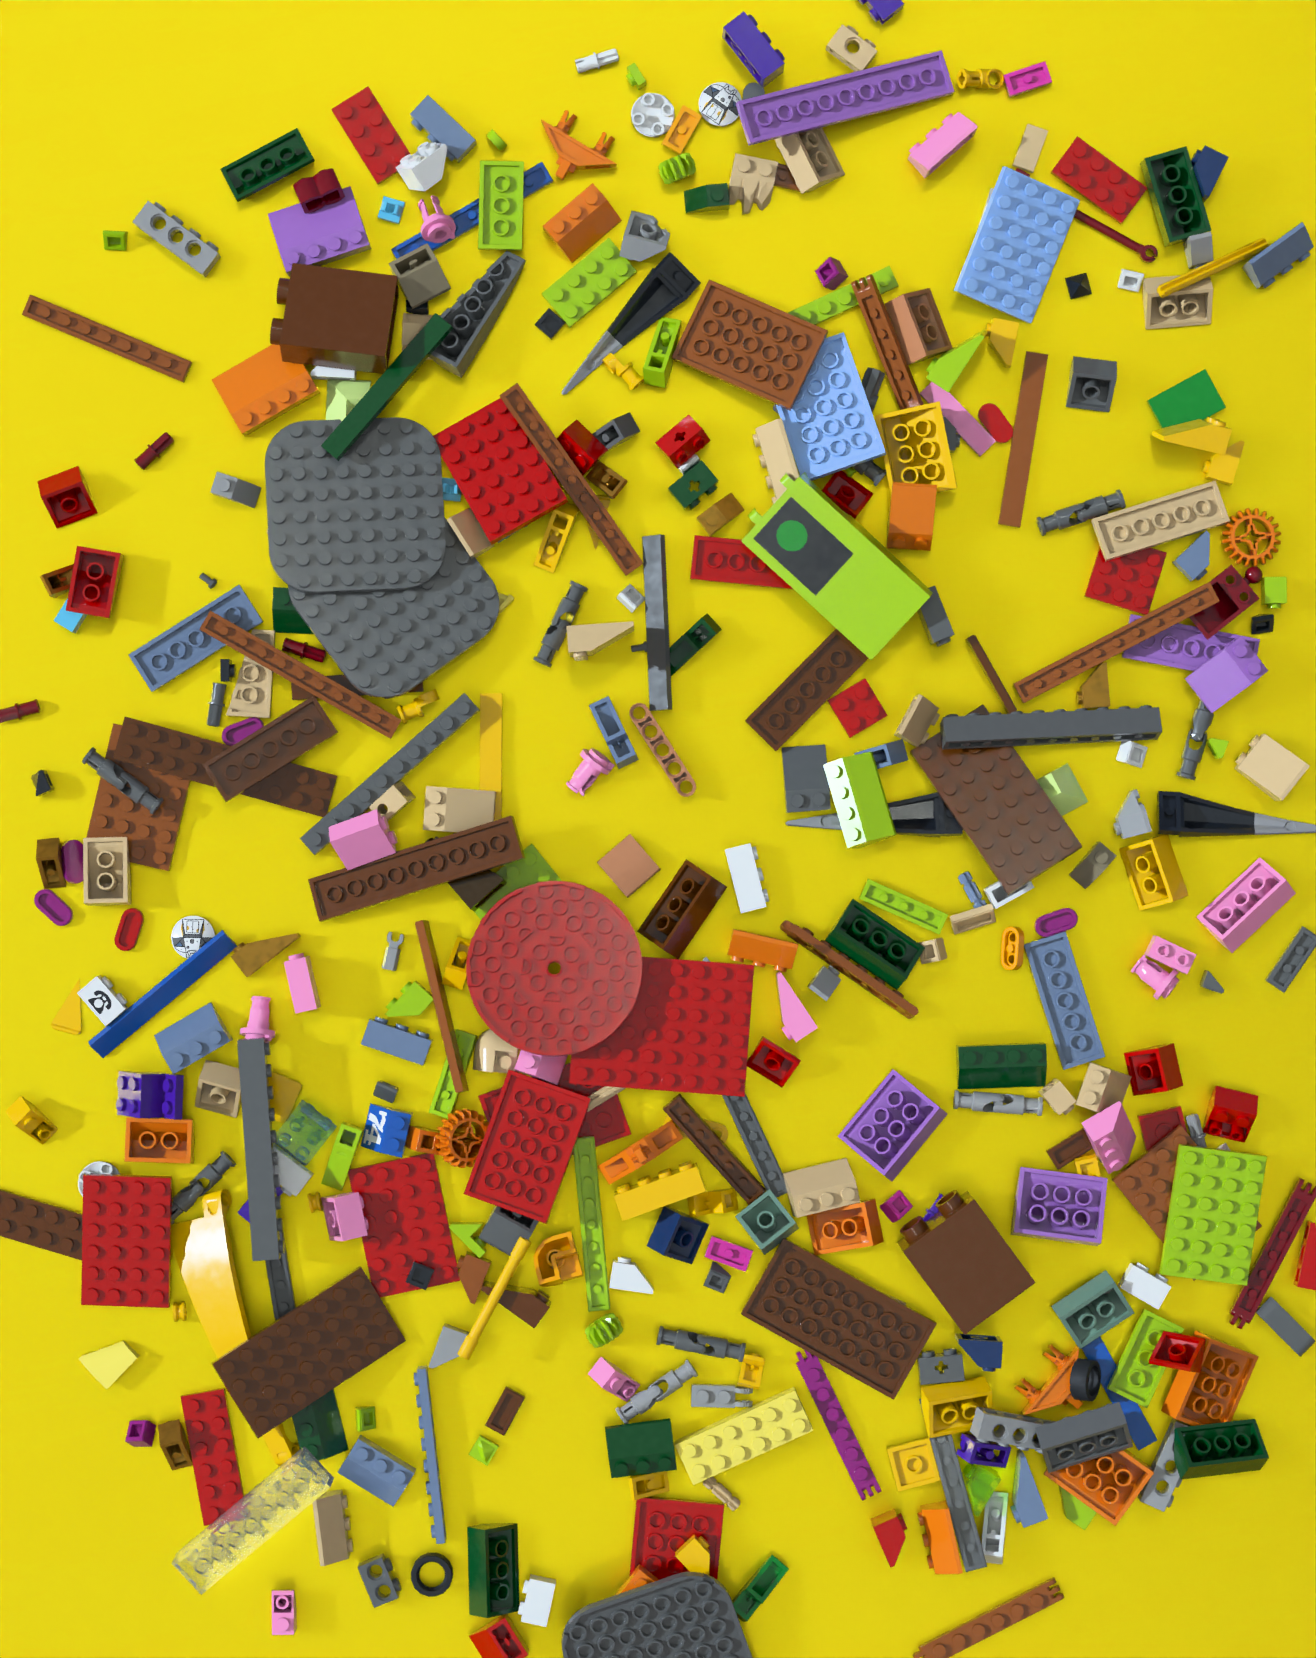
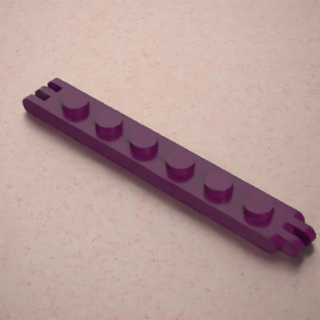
[796,1350,882,1501]

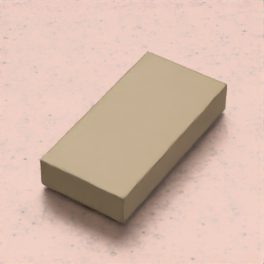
[1012,124,1048,173]
[950,903,996,934]

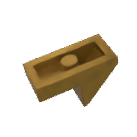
[585,461,628,499]

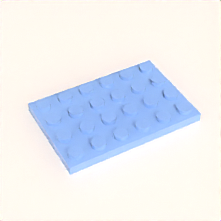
[954,166,1080,323]
[776,332,886,481]

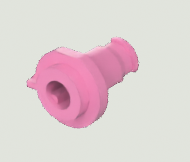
[418,195,456,243]
[566,748,615,796]
[1131,955,1180,1000]
[240,996,275,1042]

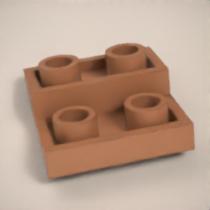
[597,834,661,898]

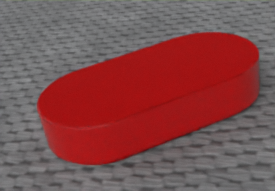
[978,403,1013,444]
[114,908,144,951]

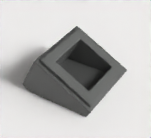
[1200,970,1224,994]
[373,1080,399,1103]

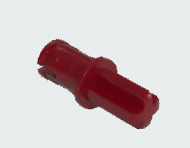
[134,432,174,470]
[282,638,326,663]
[0,699,41,723]

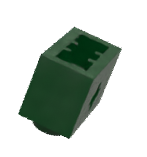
[668,460,719,510]

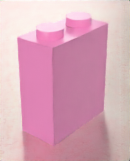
[329,809,398,870]
[284,953,321,1014]

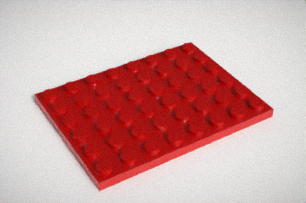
[569,957,754,1097]

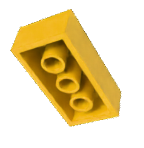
[614,1161,706,1221]

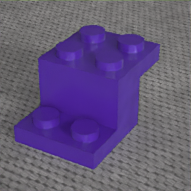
[116,1071,184,1120]

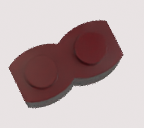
[293,168,345,214]

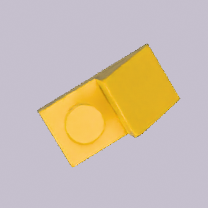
[629,1471,670,1500]

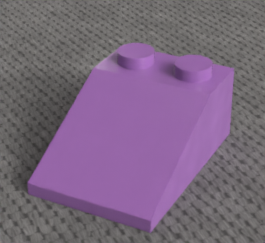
[1185,636,1268,713]

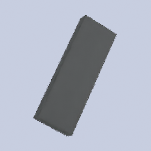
[1265,926,1316,993]

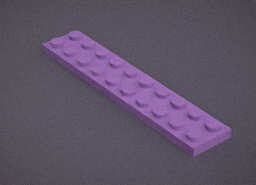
[736,50,954,146]

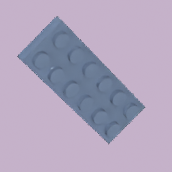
[129,585,263,692]
[1024,931,1105,1070]

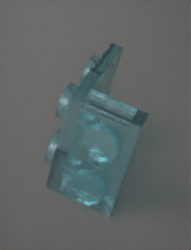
[275,1100,337,1165]

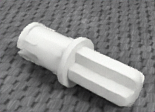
[575,49,619,73]

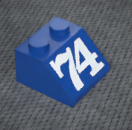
[361,1103,413,1158]

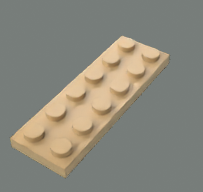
[1091,481,1230,562]

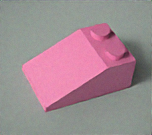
[776,971,818,1042]

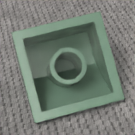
[735,1189,799,1255]

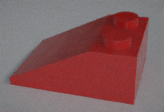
[66,546,124,618]

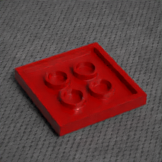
[1084,546,1167,615]

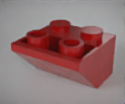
[557,420,608,477]
[1202,1086,1258,1143]
[469,1614,529,1658]

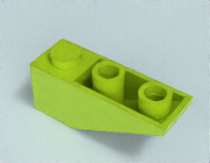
[321,1122,364,1191]

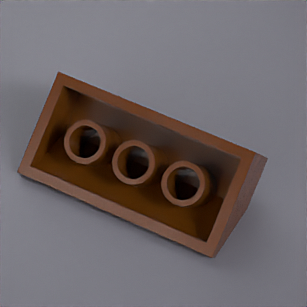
[637,859,727,959]

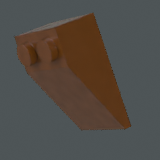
[481,1281,551,1328]

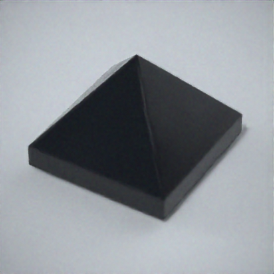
[1065,273,1092,300]
[1251,614,1274,635]

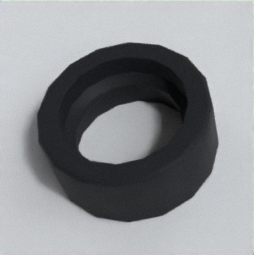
[1070,1358,1101,1401]
[411,1553,453,1597]

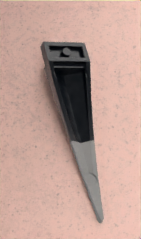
[561,252,701,395]
[1157,791,1316,837]
[786,792,963,838]

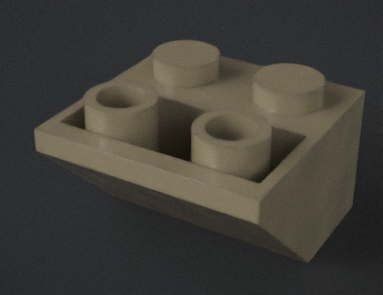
[389,243,451,309]

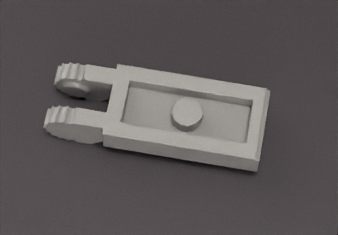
[691,1384,753,1408]

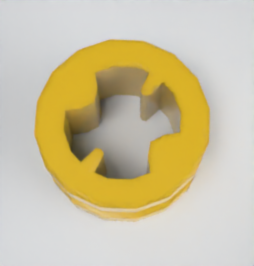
[308,1192,323,1213]
[173,1301,187,1322]

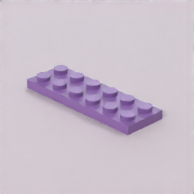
[1122,614,1260,672]

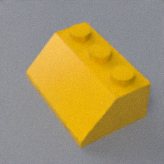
[1119,834,1188,911]
[921,1376,992,1438]

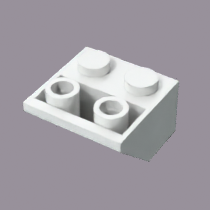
[395,142,447,191]

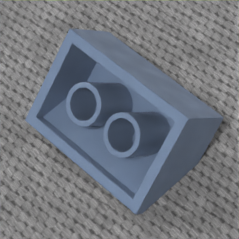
[1242,222,1314,289]
[154,1002,233,1074]
[337,1435,416,1506]

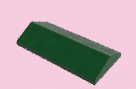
[220,128,315,202]

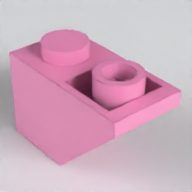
[588,1357,640,1402]
[272,1590,297,1635]

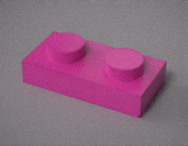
[1004,61,1052,97]
[704,1236,753,1272]

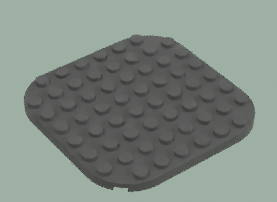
[265,417,446,594]
[288,517,499,699]
[562,1572,753,1658]

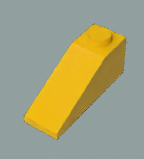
[534,503,579,573]

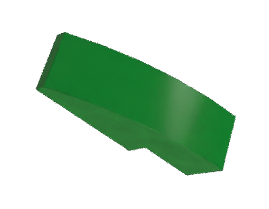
[732,1555,789,1622]

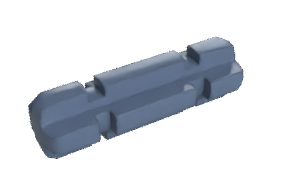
[958,871,987,908]

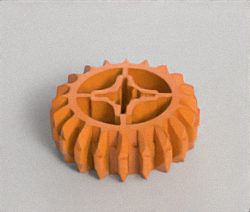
[1222,508,1281,567]
[435,1108,489,1168]

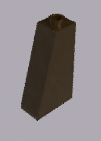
[426,836,507,912]

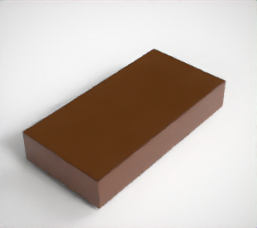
[1046,1128,1093,1170]
[485,1386,525,1436]

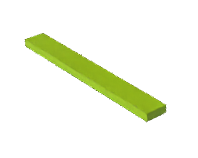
[573,1136,610,1312]

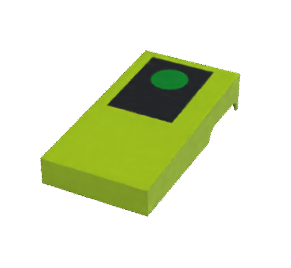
[741,472,933,660]

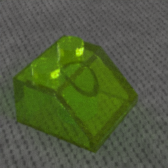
[963,1463,1001,1517]

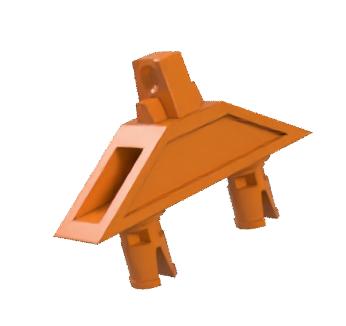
[541,110,617,181]
[598,1120,683,1185]
[1014,1344,1083,1415]

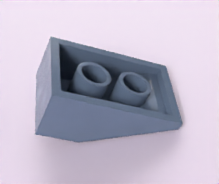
[1010,1450,1048,1528]

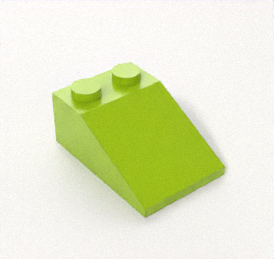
[926,330,987,392]

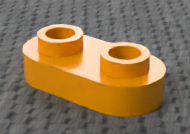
[1001,927,1024,970]

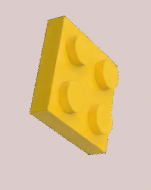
[887,1437,941,1492]

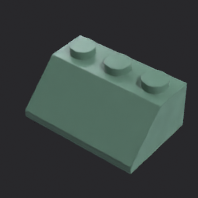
[1051,1270,1134,1349]

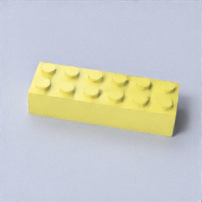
[675,1387,813,1485]

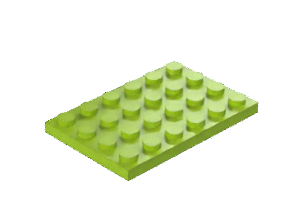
[1159,1144,1267,1286]

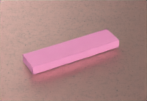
[920,382,996,457]

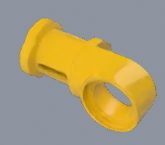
[957,69,1004,89]
[602,353,644,391]
[396,689,439,724]

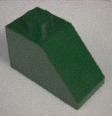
[684,183,730,213]

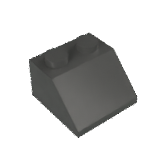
[1066,356,1117,412]

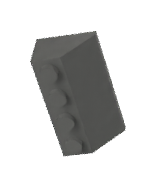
[1035,1402,1133,1473]

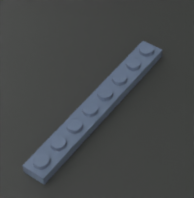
[414,1365,447,1544]

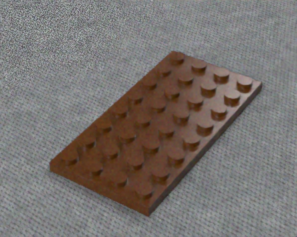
[910,705,1082,895]
[741,1238,937,1400]
[211,1266,406,1438]

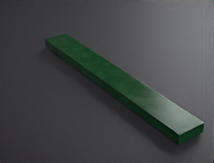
[321,313,453,461]

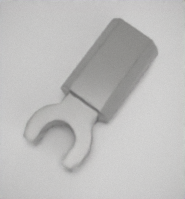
[382,932,404,971]

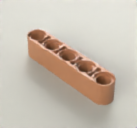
[630,703,696,797]

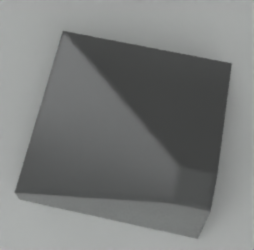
[703,1262,731,1294]

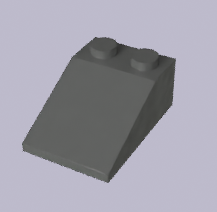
[782,744,831,813]

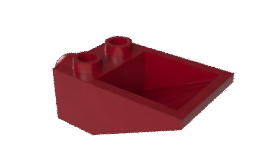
[1189,564,1263,640]

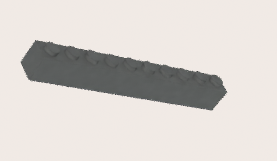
[300,693,480,855]
[940,705,1162,750]
[237,1037,284,1261]

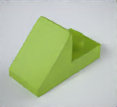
[449,1222,486,1258]

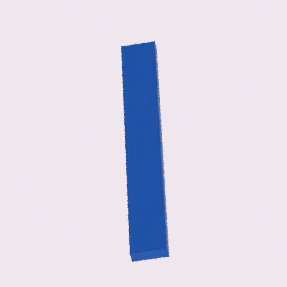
[391,162,553,259]
[88,930,237,1058]

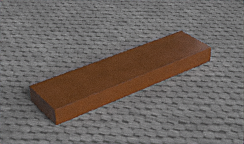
[965,635,1017,714]

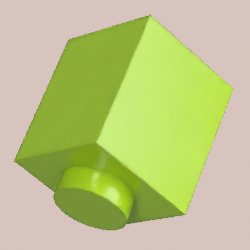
[1261,577,1287,609]

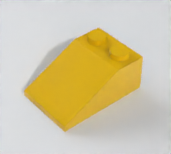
[1152,417,1232,455]

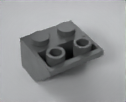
[478,1206,538,1256]

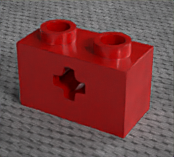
[655,415,711,469]

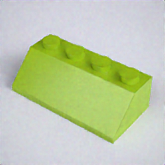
[823,751,897,849]

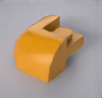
[533,1231,583,1287]

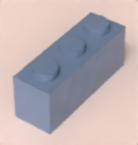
[410,95,477,163]
[361,1016,433,1065]

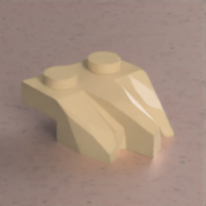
[728,153,778,215]

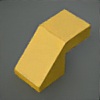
[687,1188,739,1217]

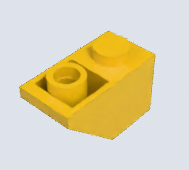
[6,1096,58,1145]

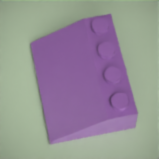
[268,186,371,276]
[838,1069,947,1181]
[1011,1167,1108,1246]

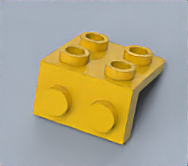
[268,1071,302,1123]

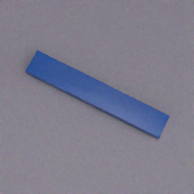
[1081,1336,1157,1451]

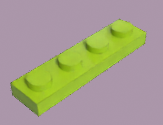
[859,879,948,934]
[429,1029,478,1119]

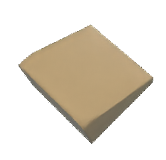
[919,937,947,964]

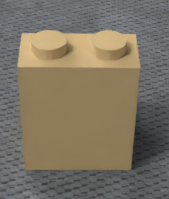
[1234,734,1310,801]
[1076,1062,1132,1112]

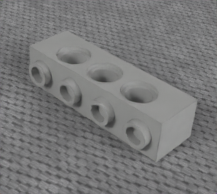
[132,201,221,277]
[970,1407,1056,1454]
[1137,1418,1191,1512]

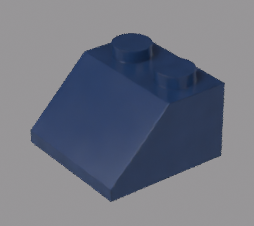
[1191,145,1229,203]
[647,1206,709,1264]
[955,1333,1003,1372]

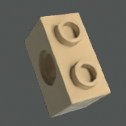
[826,24,877,72]
[1038,1078,1076,1115]

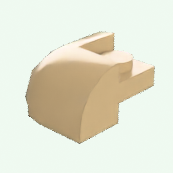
[473,1029,519,1073]

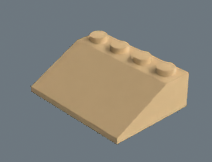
[566,621,634,661]

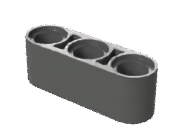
[1256,1297,1316,1357]

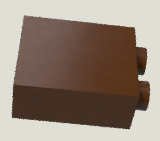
[270,263,399,374]
[897,1190,1035,1335]

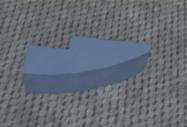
[589,696,639,769]

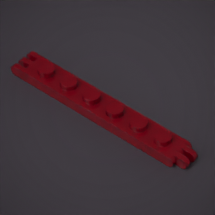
[1229,1178,1316,1329]

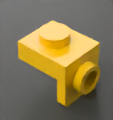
[737,1353,766,1390]

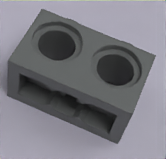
[357,1553,402,1608]

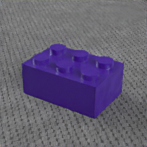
[722,11,785,88]

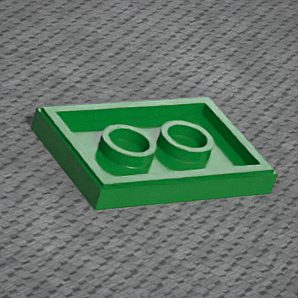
[1147,369,1226,428]

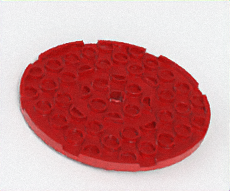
[466,881,643,1056]

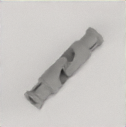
[953,1090,1043,1116]
[615,1359,698,1424]

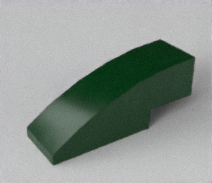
[670,613,722,676]

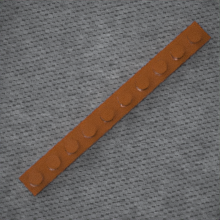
[499,383,643,576]
[1013,582,1220,703]
[199,611,401,739]

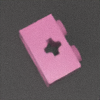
[1144,935,1197,974]

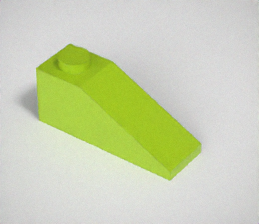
[643,317,682,388]

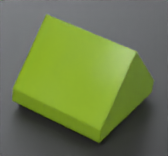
[103,230,128,251]
[1206,738,1229,759]
[355,1406,376,1432]

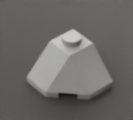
[619,211,670,262]
[1113,789,1152,839]

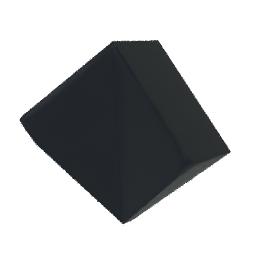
[31,770,54,797]

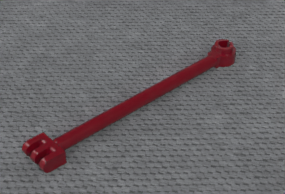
[1015,168,1158,263]

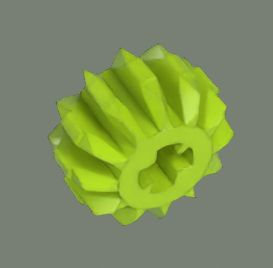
[658,153,696,184]
[585,1313,623,1348]

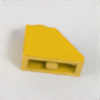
[985,318,1019,368]
[1202,441,1245,486]
[442,936,471,990]
[675,1534,710,1575]

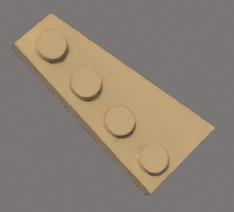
[226,629,275,718]

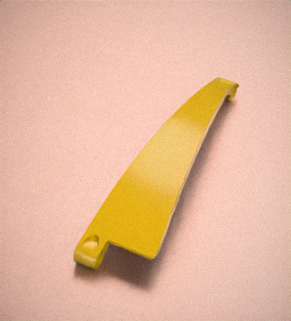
[171,1189,302,1466]

